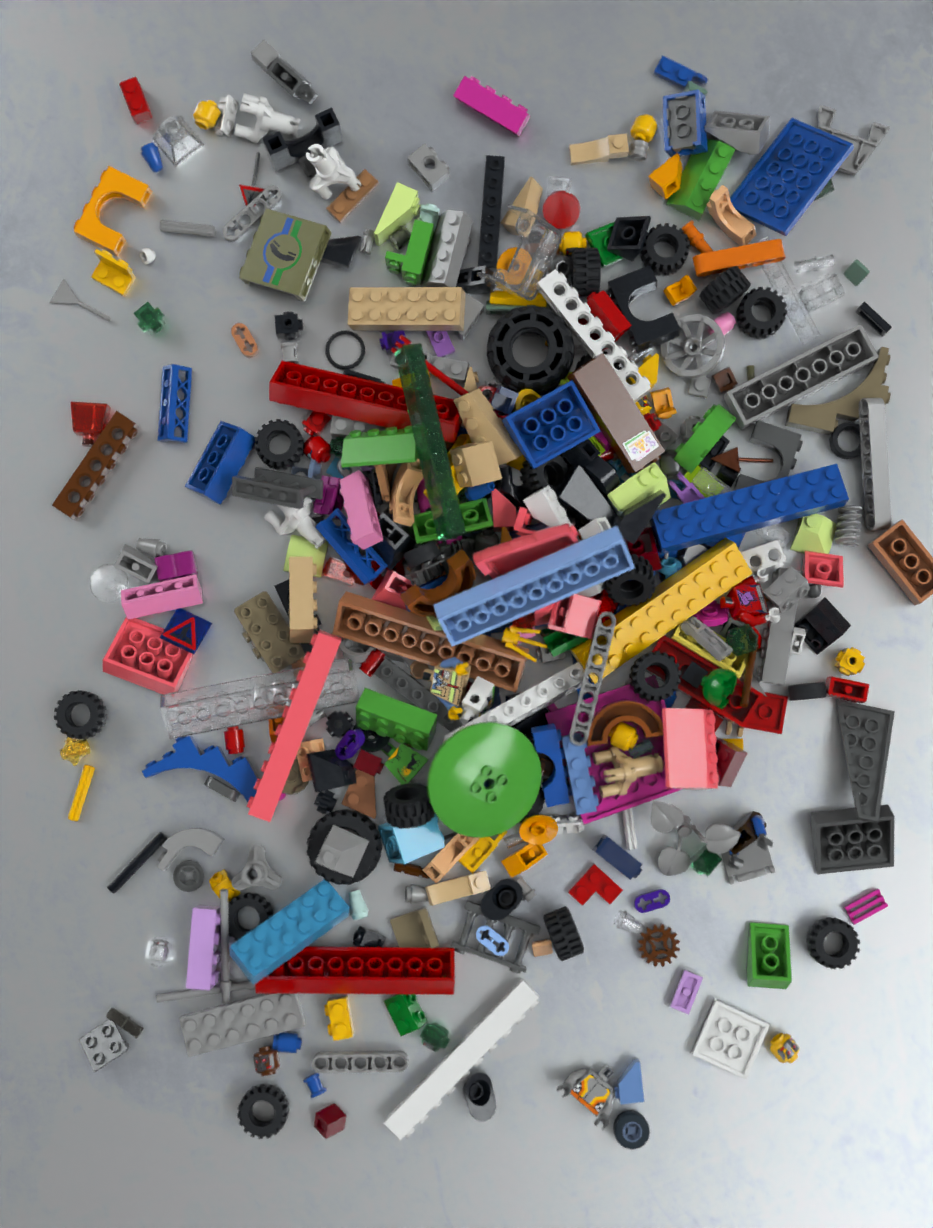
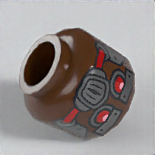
[253,1046,280,1076]

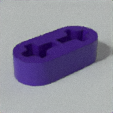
[335,729,365,760]
[634,889,670,913]

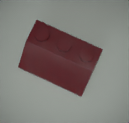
[605,527,662,584]

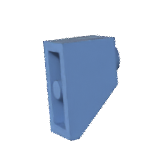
[614,1059,644,1104]

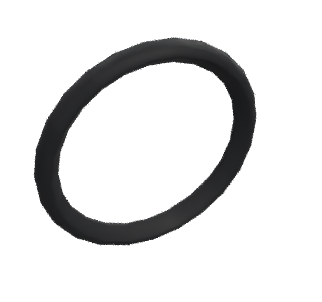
[325,331,365,370]

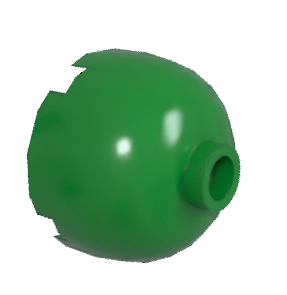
[701,668,737,709]

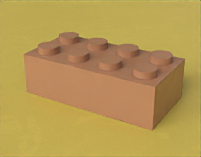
[867,519,933,606]

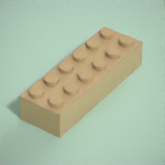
[347,287,466,331]

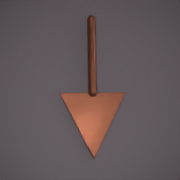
[711,447,774,473]

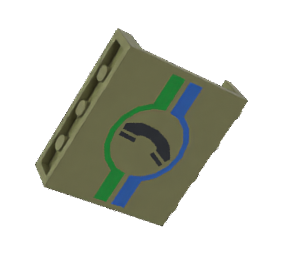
[239,208,332,302]

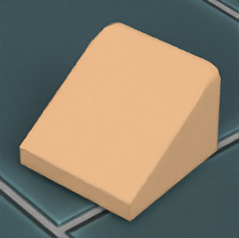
[531,939,553,957]

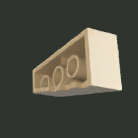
[454,388,523,465]
[289,557,317,643]

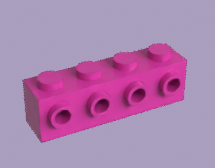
[453,76,531,136]

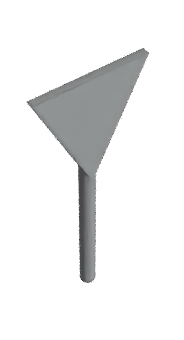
[50,279,111,321]

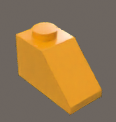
[501,843,548,878]

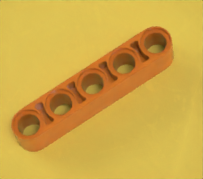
[692,239,786,277]

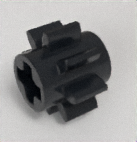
[314,790,338,814]

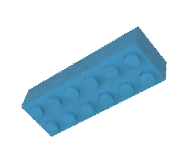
[230,880,350,985]

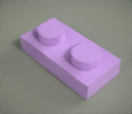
[670,970,703,1014]

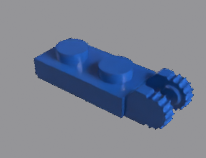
[654,55,708,89]

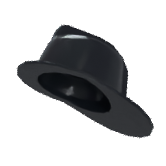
[480,879,523,921]
[462,1073,496,1122]

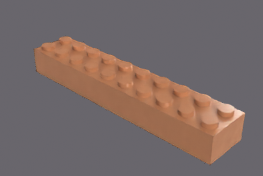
[332,591,530,692]

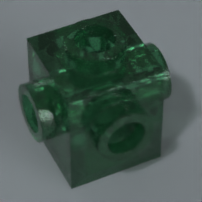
[133,302,166,335]
[726,624,758,656]

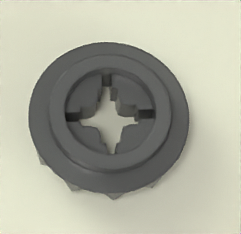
[173,860,205,892]

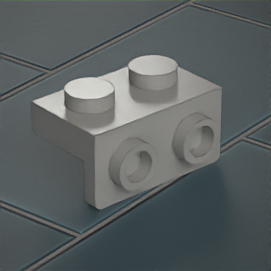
[763,566,810,614]

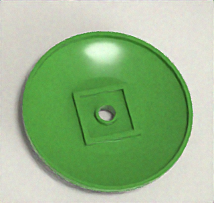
[427,722,541,838]

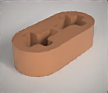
[231,323,258,358]

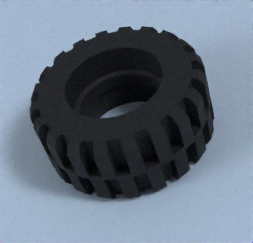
[306,809,382,885]

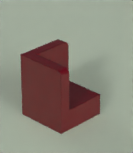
[314,1103,346,1139]

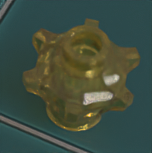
[60,737,91,766]

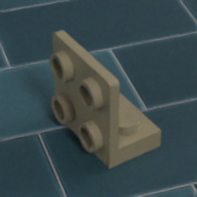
[390,907,439,949]

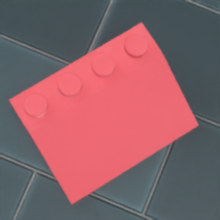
[103,617,198,699]
[662,708,719,790]

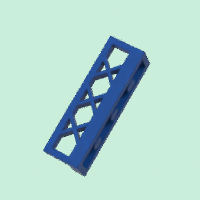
[158,364,192,443]
[315,508,388,585]

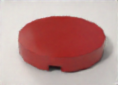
[543,190,581,229]

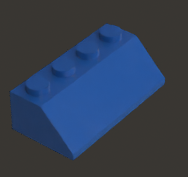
[185,421,255,505]

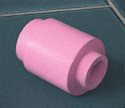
[708,311,736,336]

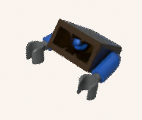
[728,811,773,870]

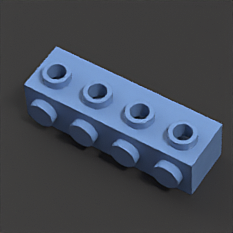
[561,733,599,815]

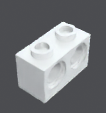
[741,538,787,575]

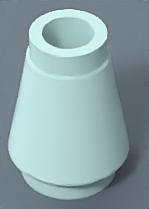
[348,890,369,920]

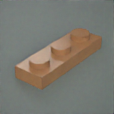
[326,169,379,223]

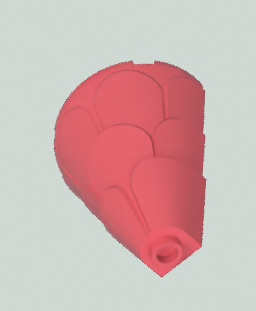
[473,523,579,579]

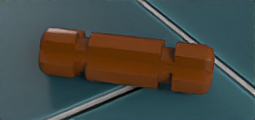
[394,863,430,879]

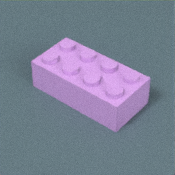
[186,905,221,990]

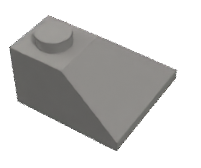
[316,825,369,877]

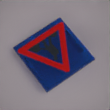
[160,608,212,654]

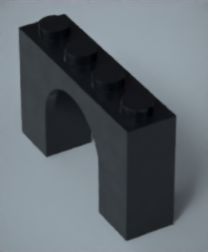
[263,108,343,172]
[606,265,680,353]

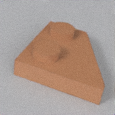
[341,769,376,819]

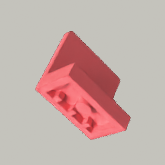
[513,507,536,536]

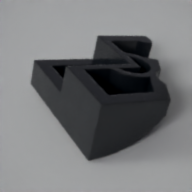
[321,236,361,269]

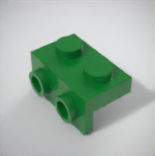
[383,994,427,1036]

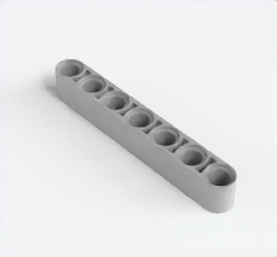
[859,397,891,531]
[569,612,616,746]

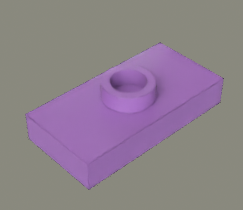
[426,331,455,357]

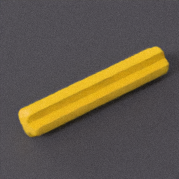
[68,765,95,821]

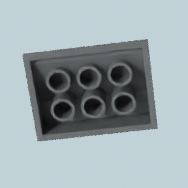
[811,805,895,874]

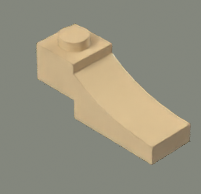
[569,133,629,165]
[425,871,491,906]

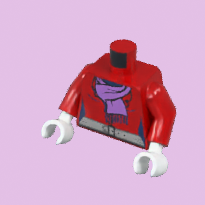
[720,568,780,627]

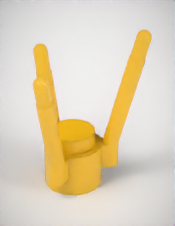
[502,626,548,662]

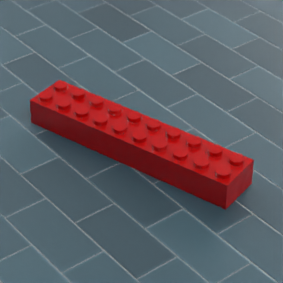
[269,361,463,443]
[255,947,455,995]

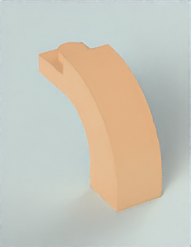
[706,185,756,246]
[389,459,425,527]
[423,833,480,883]

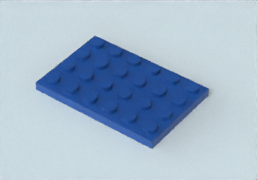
[730,118,854,236]

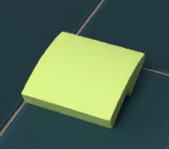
[283,535,329,578]

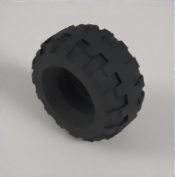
[487,305,575,395]

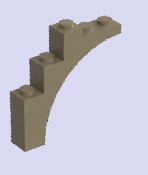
[785,347,891,435]

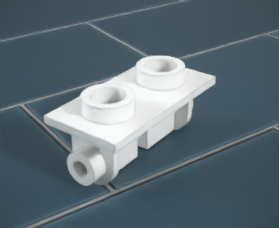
[214,94,238,138]
[549,813,584,834]

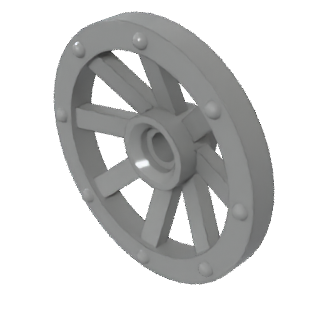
[661,314,725,378]

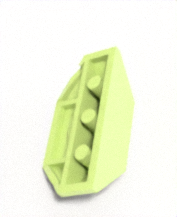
[607,462,671,512]

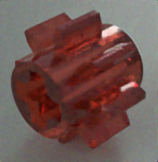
[512,612,536,634]

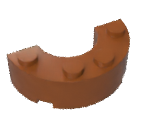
[400,549,476,618]
[587,700,663,746]

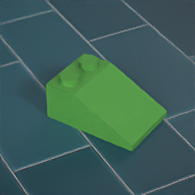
[747,922,792,989]

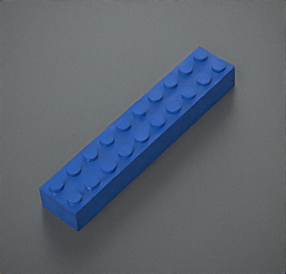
[650,464,849,555]

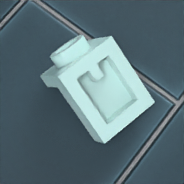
[418,204,440,233]

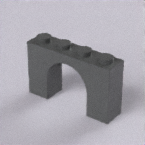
[733,420,803,491]

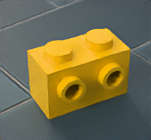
[324,995,354,1041]

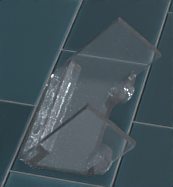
[477,205,562,301]

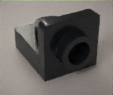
[353,926,386,947]

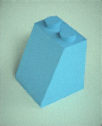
[377,814,445,864]

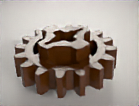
[637,924,680,967]

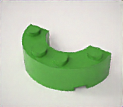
[673,404,737,474]

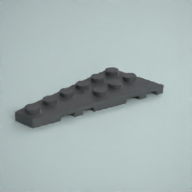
[836,700,895,823]

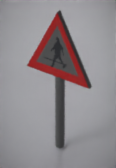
[239,152,265,207]

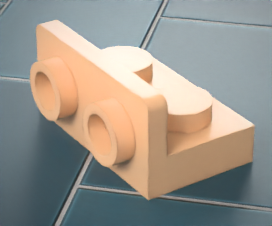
[297,738,325,782]

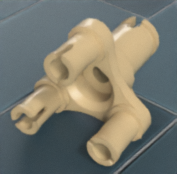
[592,746,663,798]

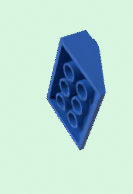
[502,380,601,469]

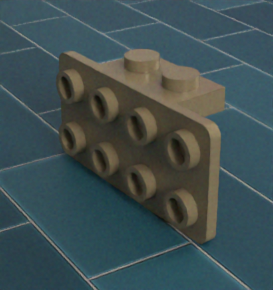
[234,591,305,674]

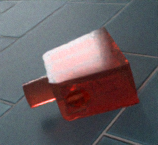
[71,402,111,447]
[322,557,364,587]

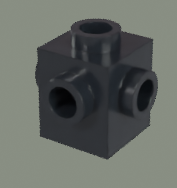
[275,311,303,340]
[326,710,354,738]

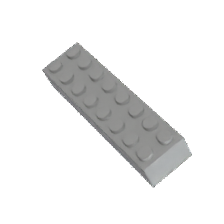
[723,324,879,430]

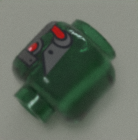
[420,1022,450,1052]

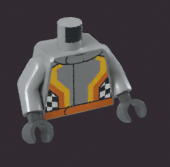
[557,1065,614,1130]

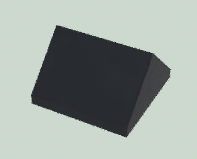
[607,216,651,262]

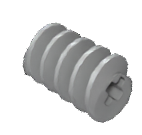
[835,505,862,546]

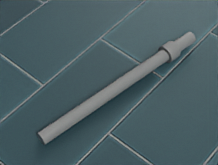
[220,889,232,1004]
[156,979,255,1003]

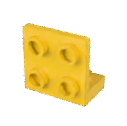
[91,249,136,297]

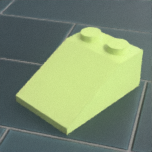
[374,182,421,246]

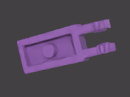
[668,472,705,504]

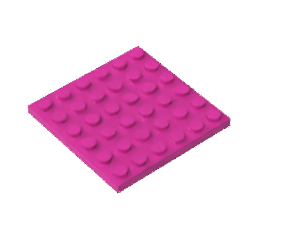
[545,675,683,824]

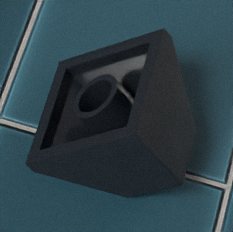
[307,749,357,793]

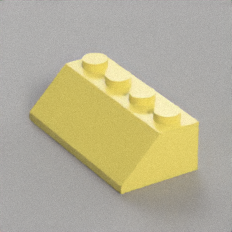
[670,618,749,679]

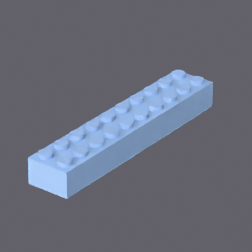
[433,526,635,647]

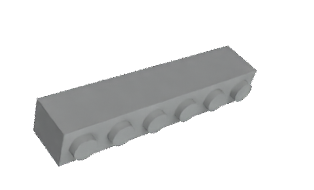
[756,567,803,686]

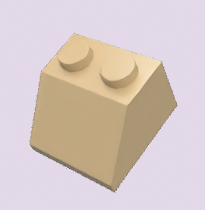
[450,441,502,488]

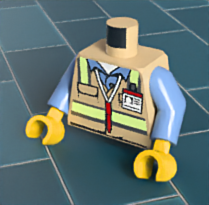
[423,657,471,720]

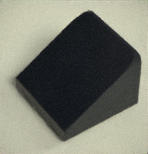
[714,465,741,488]

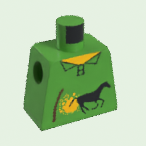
[381,742,429,785]

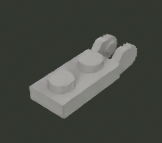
[680,616,733,662]

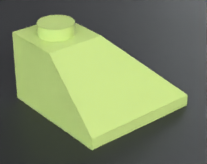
[790,514,837,554]

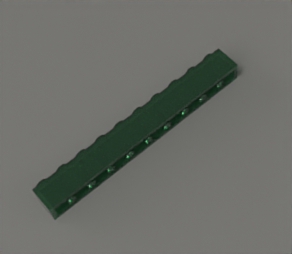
[395,344,466,541]

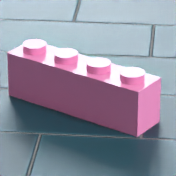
[340,470,383,550]
[121,574,203,619]

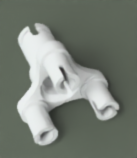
[234,93,300,143]
[306,144,361,199]
[264,496,326,549]

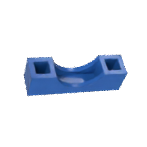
[531,723,572,807]

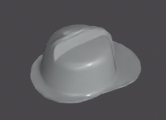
[339,639,375,665]

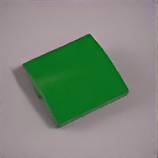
[540,627,588,657]

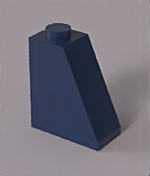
[592,835,643,880]

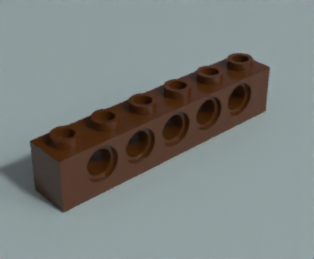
[52,411,139,520]

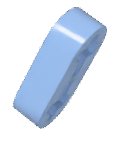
[476,925,509,956]

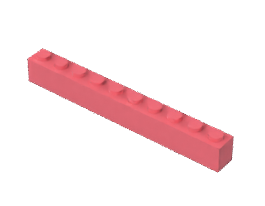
[247,630,342,822]

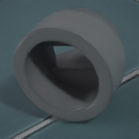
[807,584,822,598]

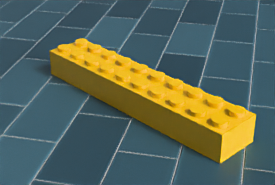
[570,538,753,684]

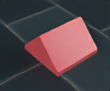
[801,551,844,588]

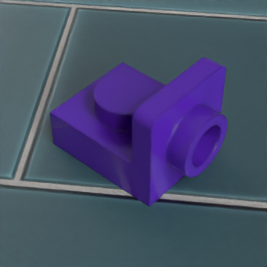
[379,331,406,355]

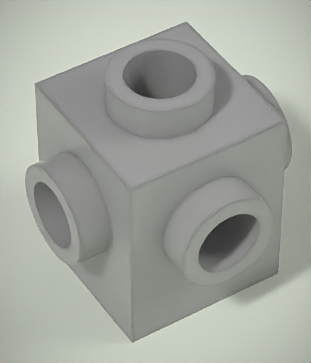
[680,416,705,442]

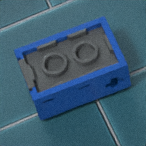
[663,89,708,157]

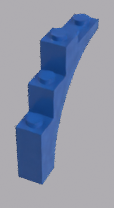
[142,734,260,802]

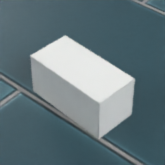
[790,627,806,655]

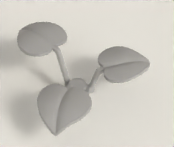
[650,801,740,876]

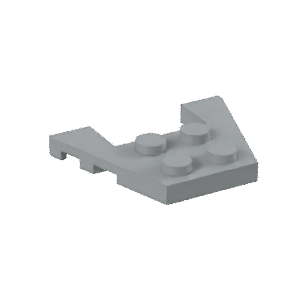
[818,105,890,176]

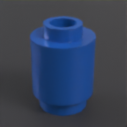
[273,1032,302,1053]

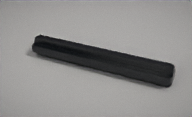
[107,832,167,894]

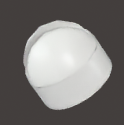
[139,248,155,264]

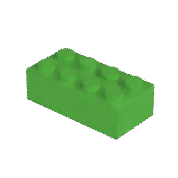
[356,688,437,751]

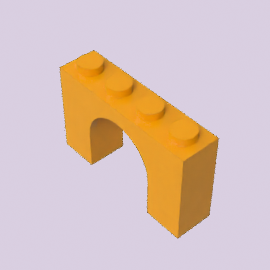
[74,166,152,257]

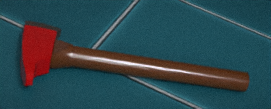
[740,626,762,708]

